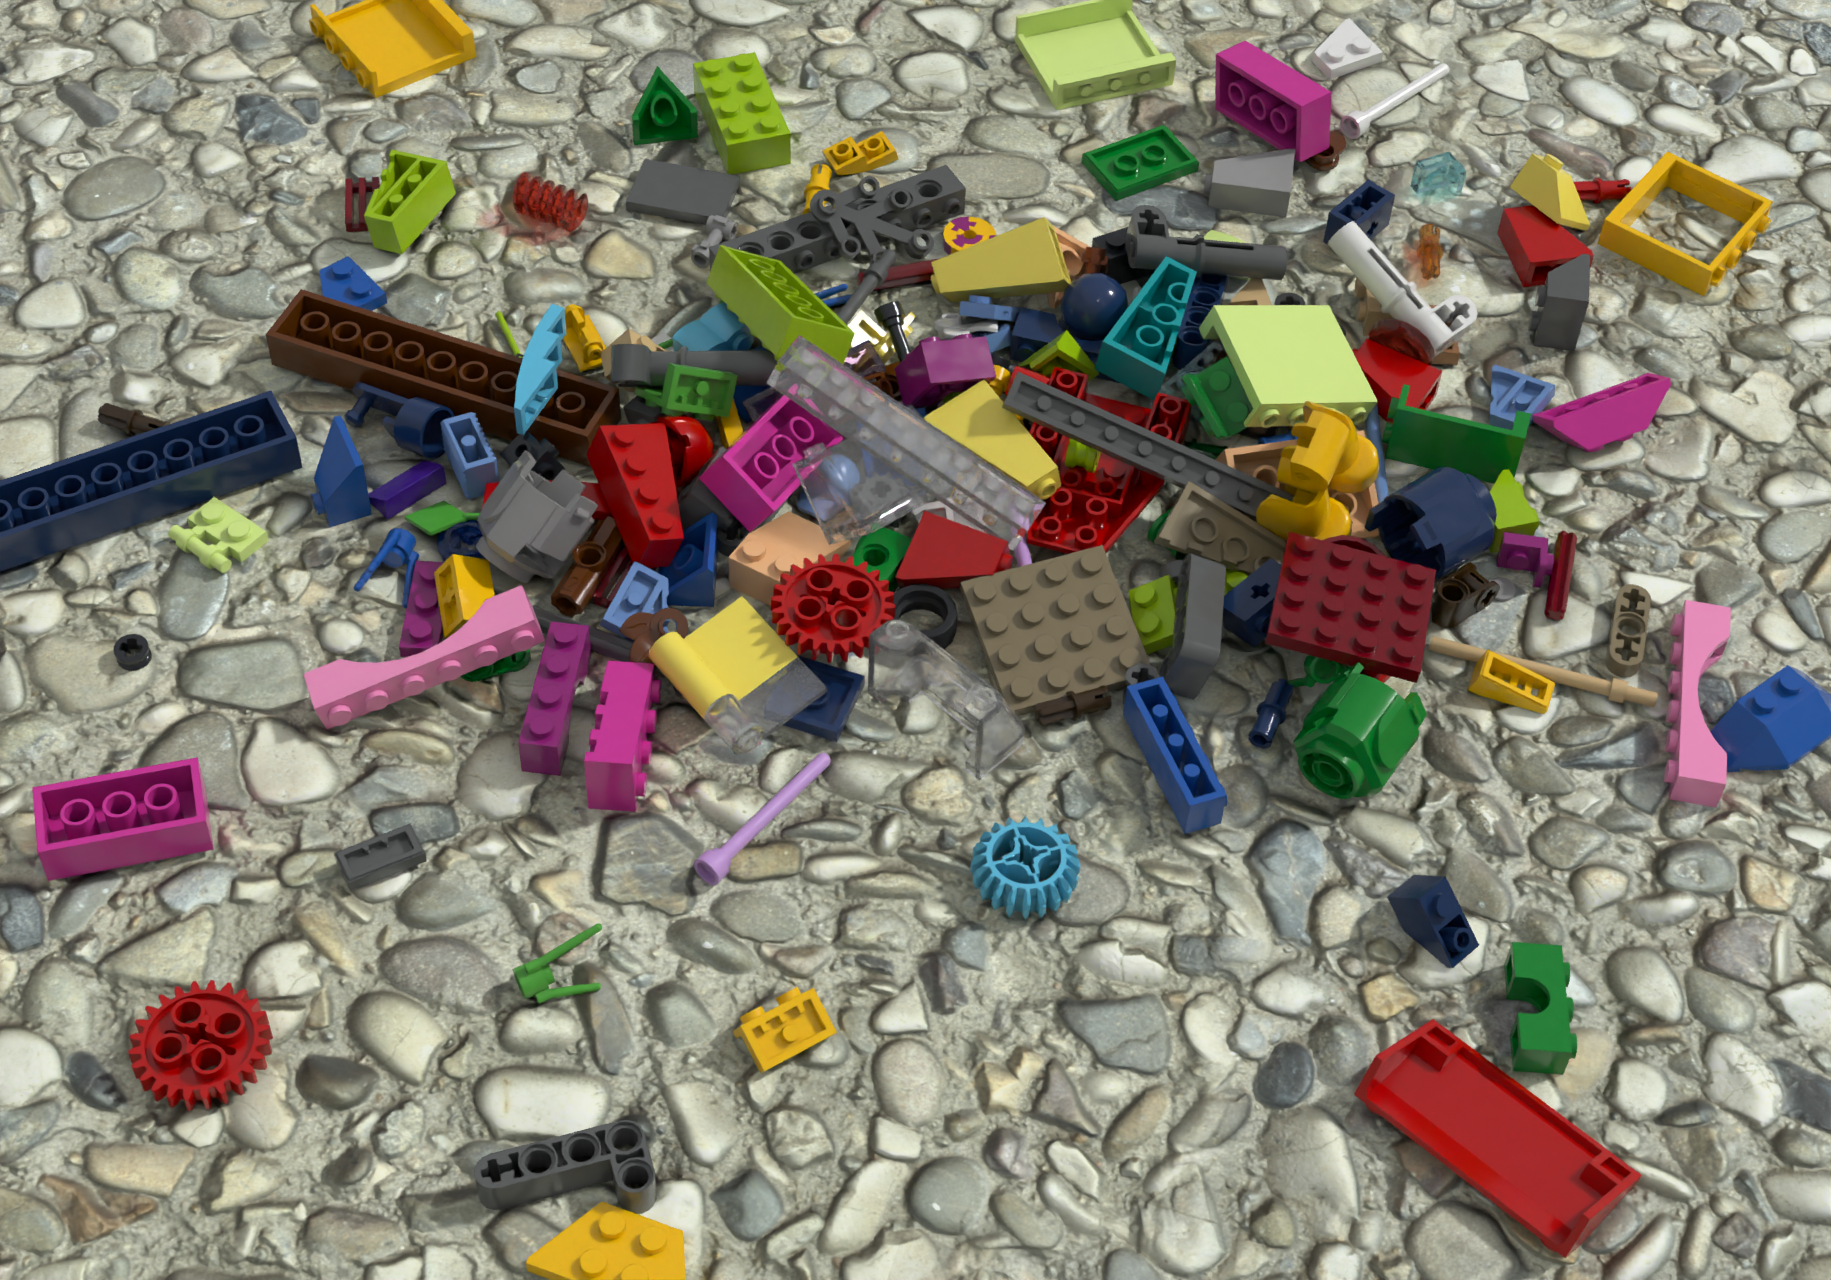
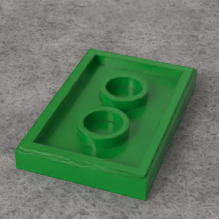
[1081,125,1199,201]

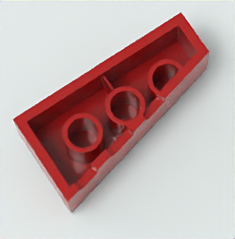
[586,423,684,568]

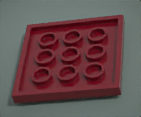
[1265,532,1436,683]

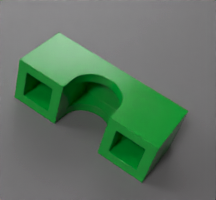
[1504,942,1577,1075]

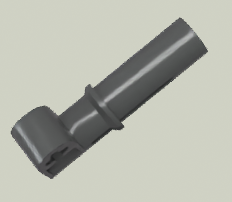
[1125,205,1287,281]
[611,344,778,387]

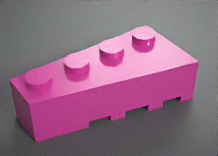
[584,661,662,812]

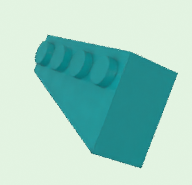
[1095,256,1197,401]

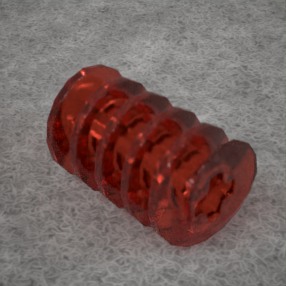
[513,171,588,232]

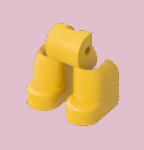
[1256,401,1379,541]

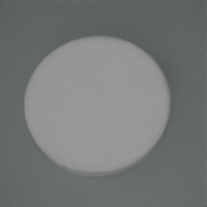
[1489,577,1516,602]

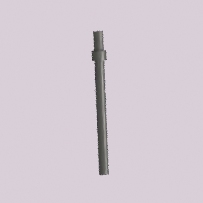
[791,249,897,383]

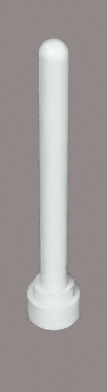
[1340,63,1450,139]

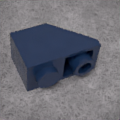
[1387,875,1479,968]

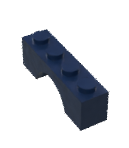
[1010,307,1122,384]

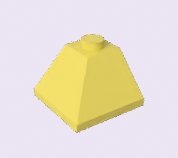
[1510,153,1590,231]

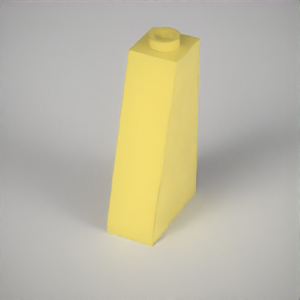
[931,217,1071,302]
[924,379,1061,505]

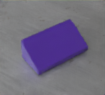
[368,460,447,519]

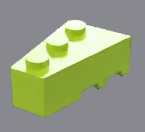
[364,149,456,254]

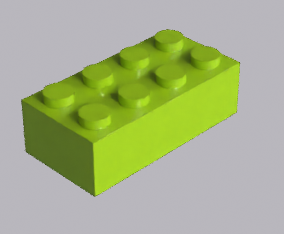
[693,52,791,175]

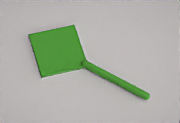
[405,501,481,536]

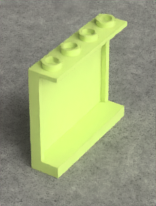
[1015,0,1176,110]
[1199,305,1378,428]

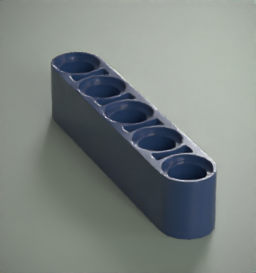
[1173,274,1229,373]

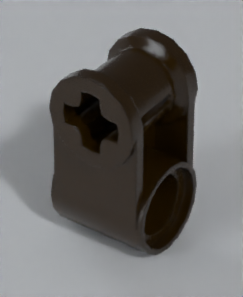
[1431,562,1500,628]

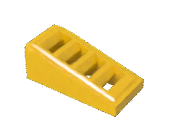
[1467,649,1555,714]

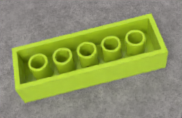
[706,245,855,374]

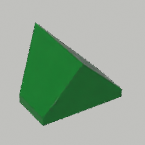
[632,66,698,145]

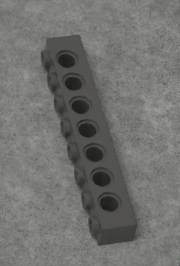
[709,165,966,274]

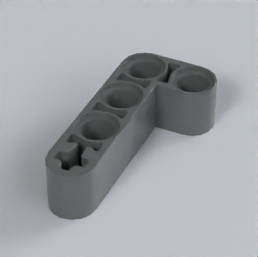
[1159,553,1226,700]
[474,1120,657,1214]

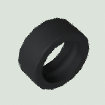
[886,584,957,656]

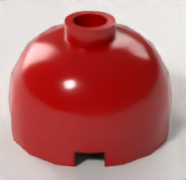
[650,415,713,487]

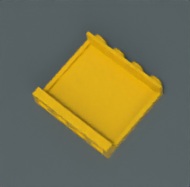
[309,0,476,98]

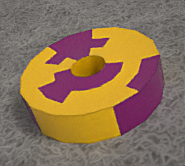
[942,216,996,255]

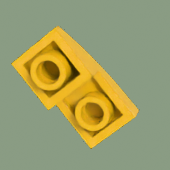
[822,131,898,175]

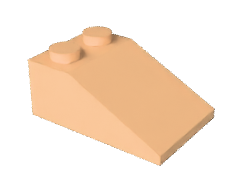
[728,511,851,606]

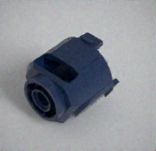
[1365,467,1497,582]

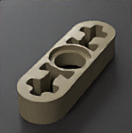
[1605,584,1651,677]

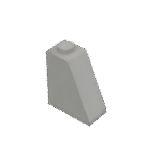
[1203,149,1295,217]

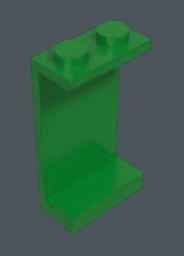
[1382,384,1531,484]

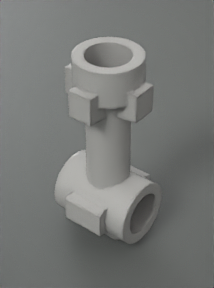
[691,215,738,268]

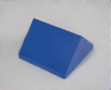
[658,512,719,607]

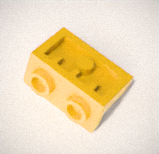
[732,987,837,1073]

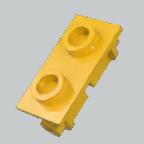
[563,304,606,372]

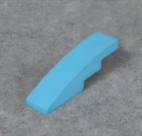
[514,304,567,435]

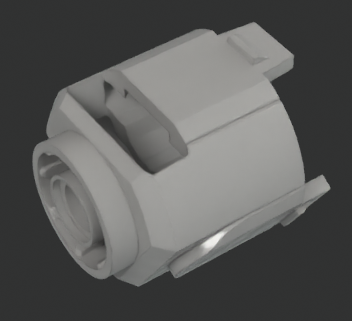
[476,450,598,583]

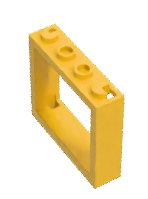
[1597,151,1773,296]

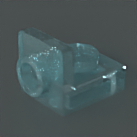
[1410,152,1466,197]

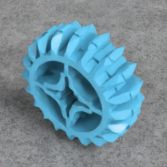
[970,815,1080,920]

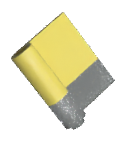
[649,596,827,755]

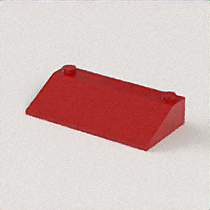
[1354,1019,1642,1258]

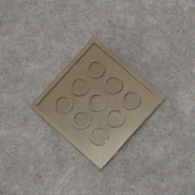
[960,545,1151,719]

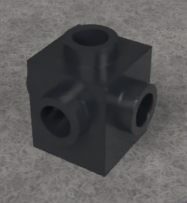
[500,431,566,480]

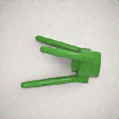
[512,924,602,1004]

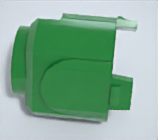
[1293,662,1427,799]

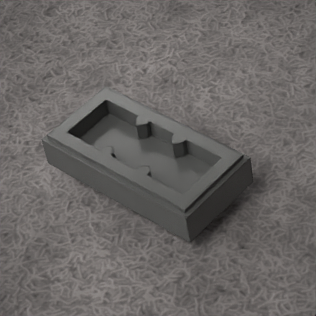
[334,823,427,891]

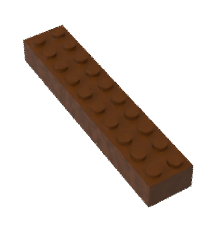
[266,289,621,466]

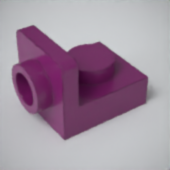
[1496,532,1554,588]

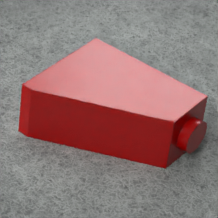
[1497,205,1594,287]
[1352,338,1442,423]
[896,511,1013,589]

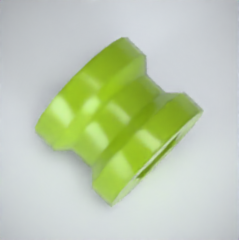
[1065,439,1101,473]

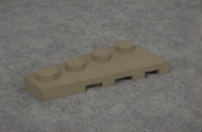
[1154,481,1286,576]

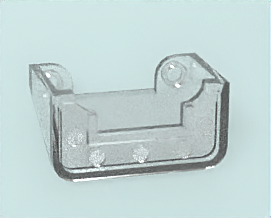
[792,400,969,545]
[868,620,1025,781]

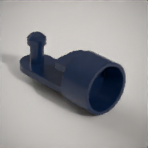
[344,382,455,459]

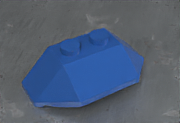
[1710,665,1831,772]

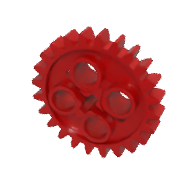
[771,553,896,663]
[128,980,273,1111]

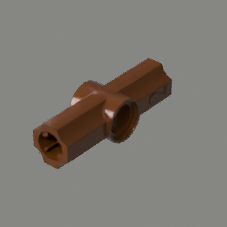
[551,516,625,618]

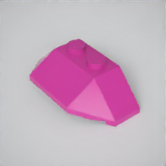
[1532,373,1671,452]

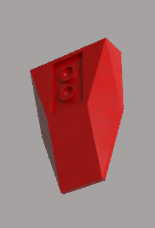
[1026,367,1192,554]

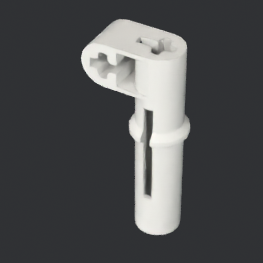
[1328,221,1478,359]

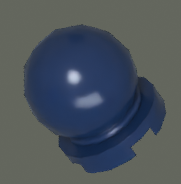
[1059,273,1129,341]

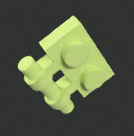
[168,497,268,573]

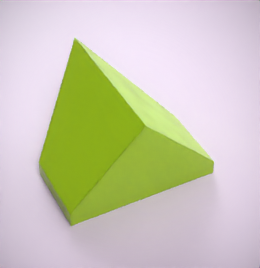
[1018,330,1099,382]

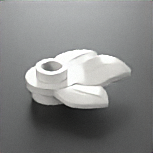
[934,313,998,340]

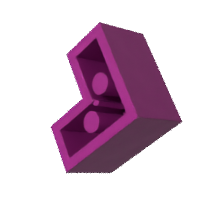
[895,334,996,409]

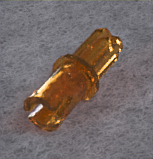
[1417,224,1443,280]

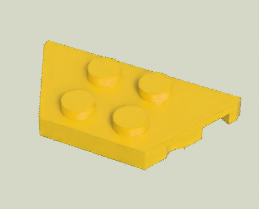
[526,1201,686,1280]

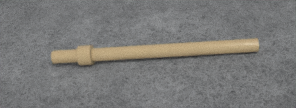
[1429,636,1658,708]

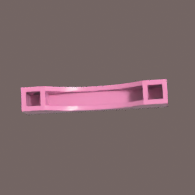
[303,585,545,730]
[1664,600,1731,808]

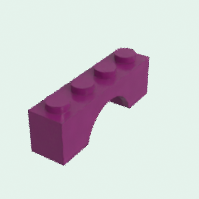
[518,622,591,776]

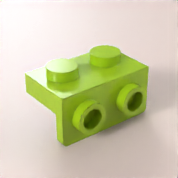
[1128,575,1177,655]

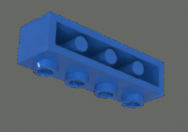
[1123,676,1227,834]

